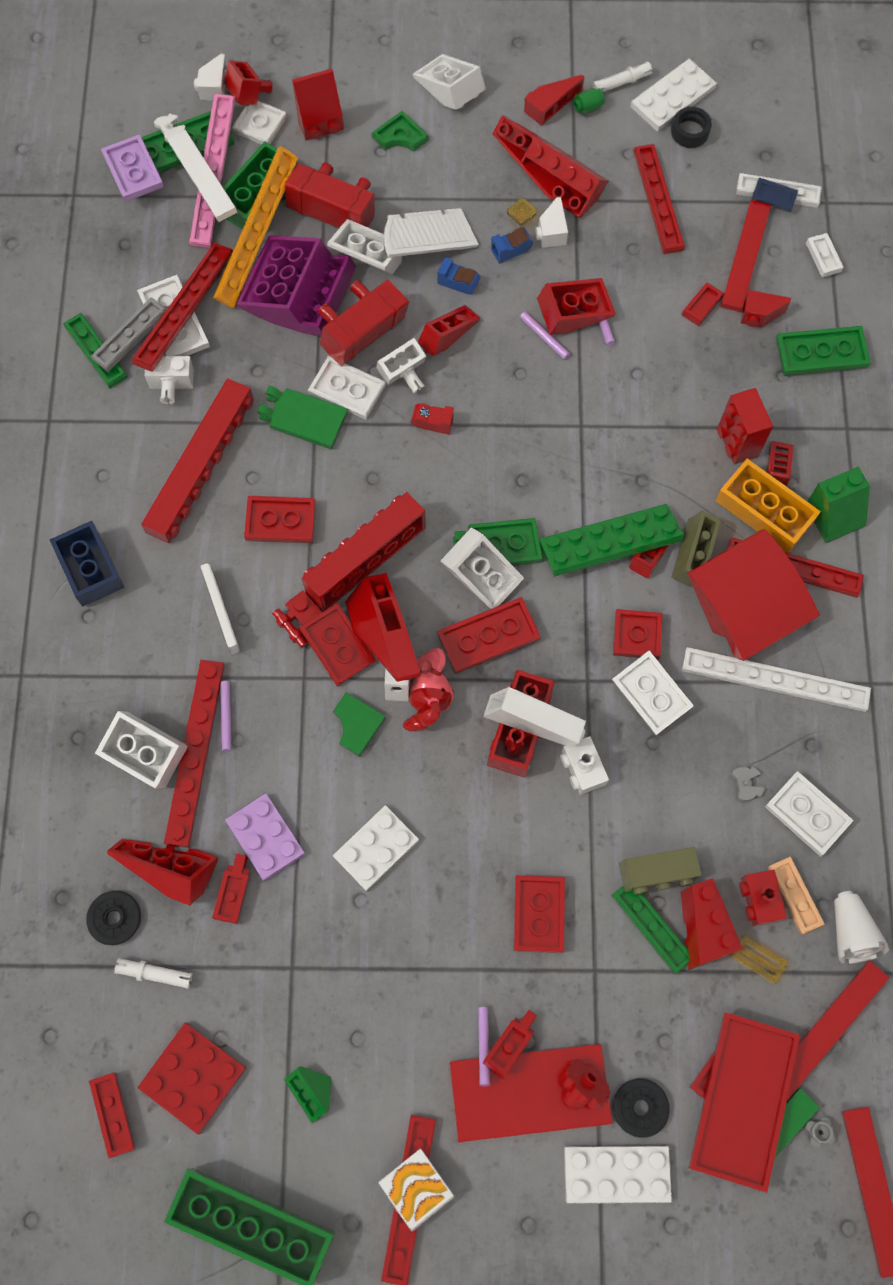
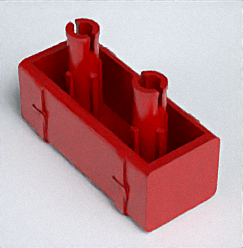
[285,162,375,228]
[318,279,409,366]
[487,670,555,778]

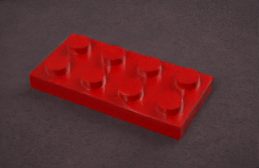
[437,597,541,674]

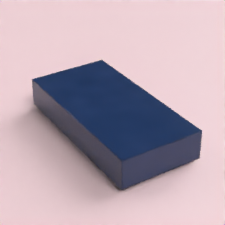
[751,177,799,212]

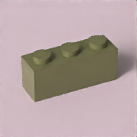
[671,511,721,587]
[619,847,702,895]

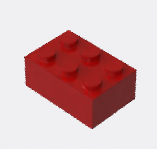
[717,388,773,464]

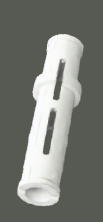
[592,62,652,92]
[115,958,193,989]

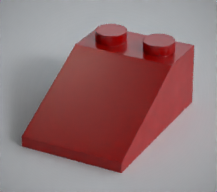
[292,68,344,141]
[537,278,616,335]

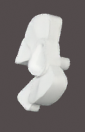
[154,114,185,142]

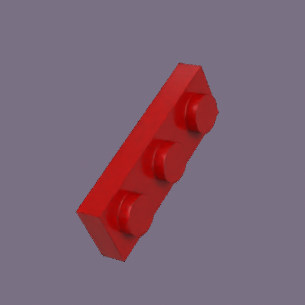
[89,1072,136,1159]

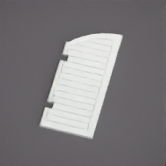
[384,208,479,257]

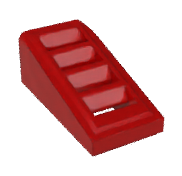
[766,441,794,486]
[629,544,670,578]

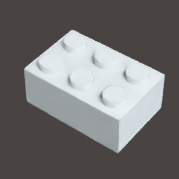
[95,711,188,789]

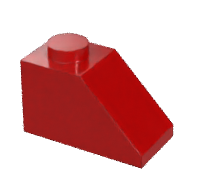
[740,290,791,327]

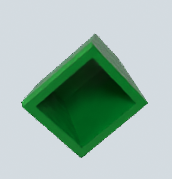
[807,466,870,543]

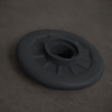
[86,891,141,945]
[613,1078,669,1138]

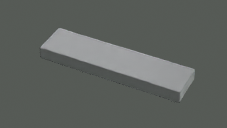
[91,297,167,372]

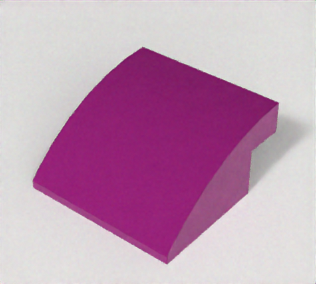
[236,235,356,336]

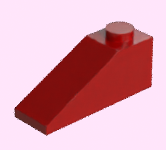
[524,75,585,126]
[418,305,480,357]

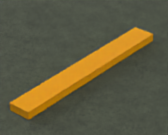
[213,146,299,309]

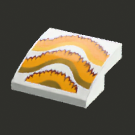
[378,1149,454,1231]

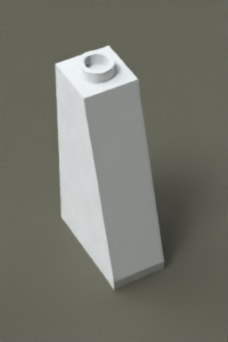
[483,687,586,747]

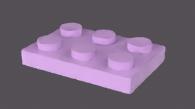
[101,134,164,202]
[225,794,305,881]

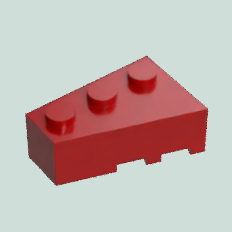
[681,878,743,970]

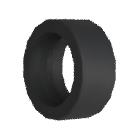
[671,106,712,148]

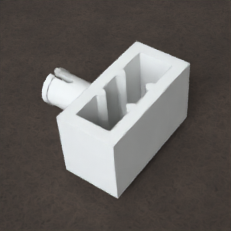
[376,338,426,394]
[144,356,194,404]
[560,736,609,795]

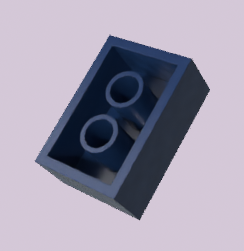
[49,521,125,607]

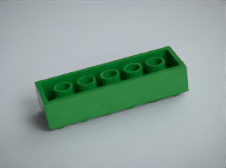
[164,1168,335,1285]

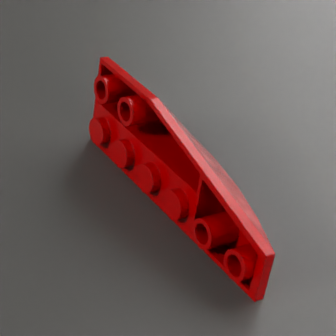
[493,115,609,218]
[345,573,421,682]

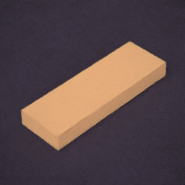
[767,857,825,935]

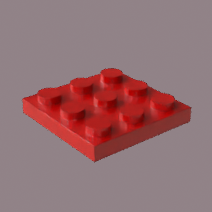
[137,1022,246,1134]

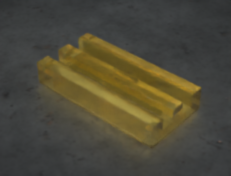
[731,935,788,984]

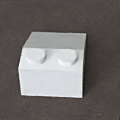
[413,54,486,110]
[440,528,524,609]

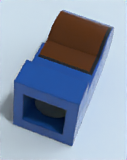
[491,227,533,264]
[438,257,480,294]

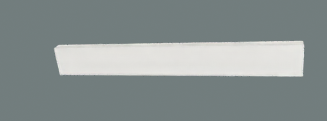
[681,647,871,712]

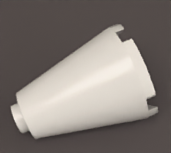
[834,891,889,964]

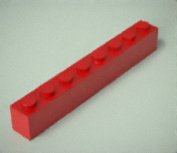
[141,378,254,544]

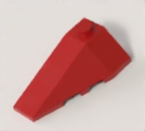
[107,839,218,906]

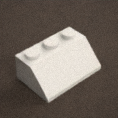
[327,219,402,275]

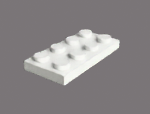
[630,59,717,132]
[137,275,210,356]
[564,1146,672,1203]

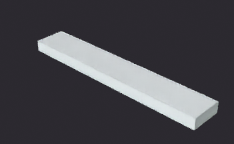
[167,130,237,222]

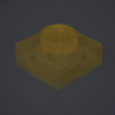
[507,197,537,227]

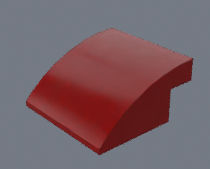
[687,529,820,661]

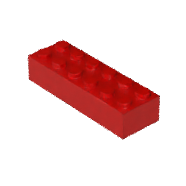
[302,492,426,612]

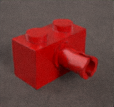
[224,60,273,106]
[739,869,787,927]

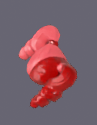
[402,648,454,732]

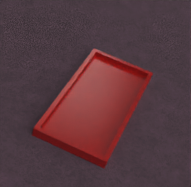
[688,1012,801,1193]
[450,1044,612,1143]

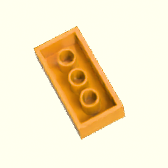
[715,459,821,553]

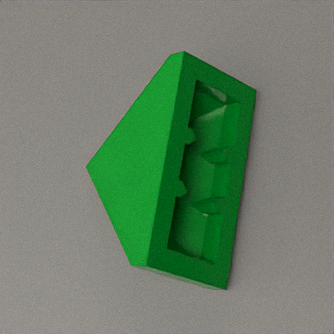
[284,1066,331,1123]

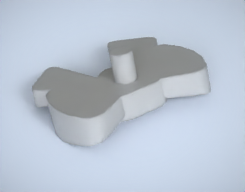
[731,767,765,802]

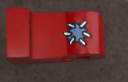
[411,403,454,435]

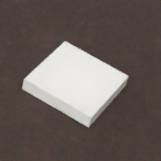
[232,101,287,144]

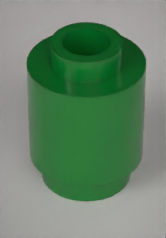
[573,88,605,115]

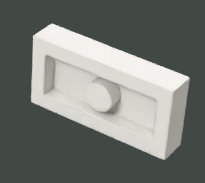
[806,233,844,278]

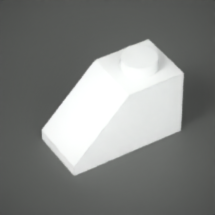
[194,54,227,101]
[535,197,568,248]

